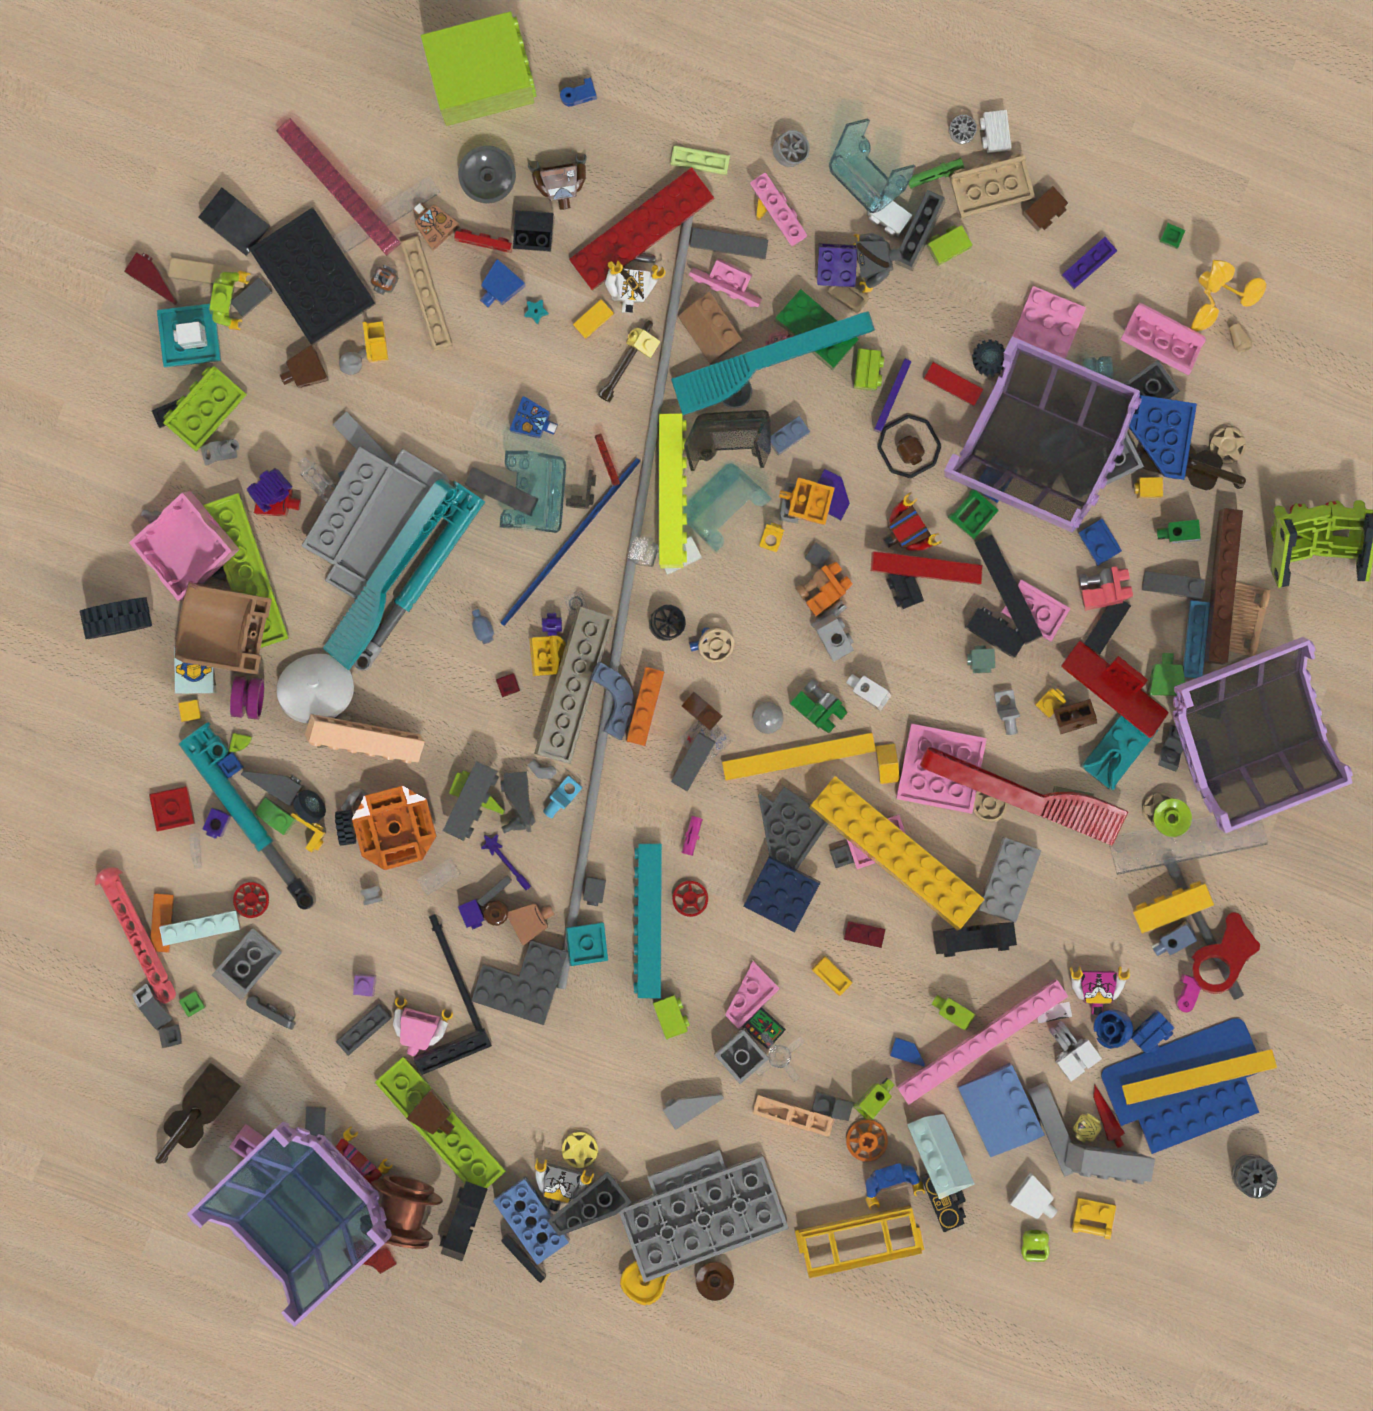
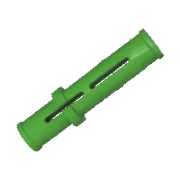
[906,157,965,189]

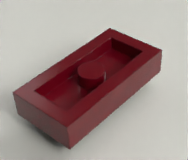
[844,921,886,948]

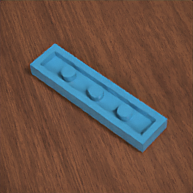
[1183,600,1210,678]

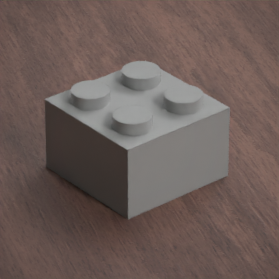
[714,1028,769,1084]

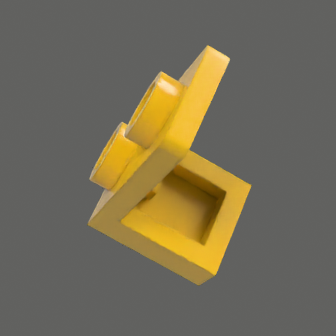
[290,812,326,853]

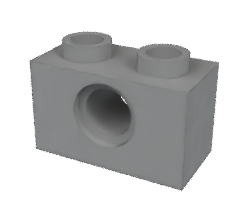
[813,613,854,661]

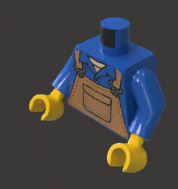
[865,1163,925,1210]

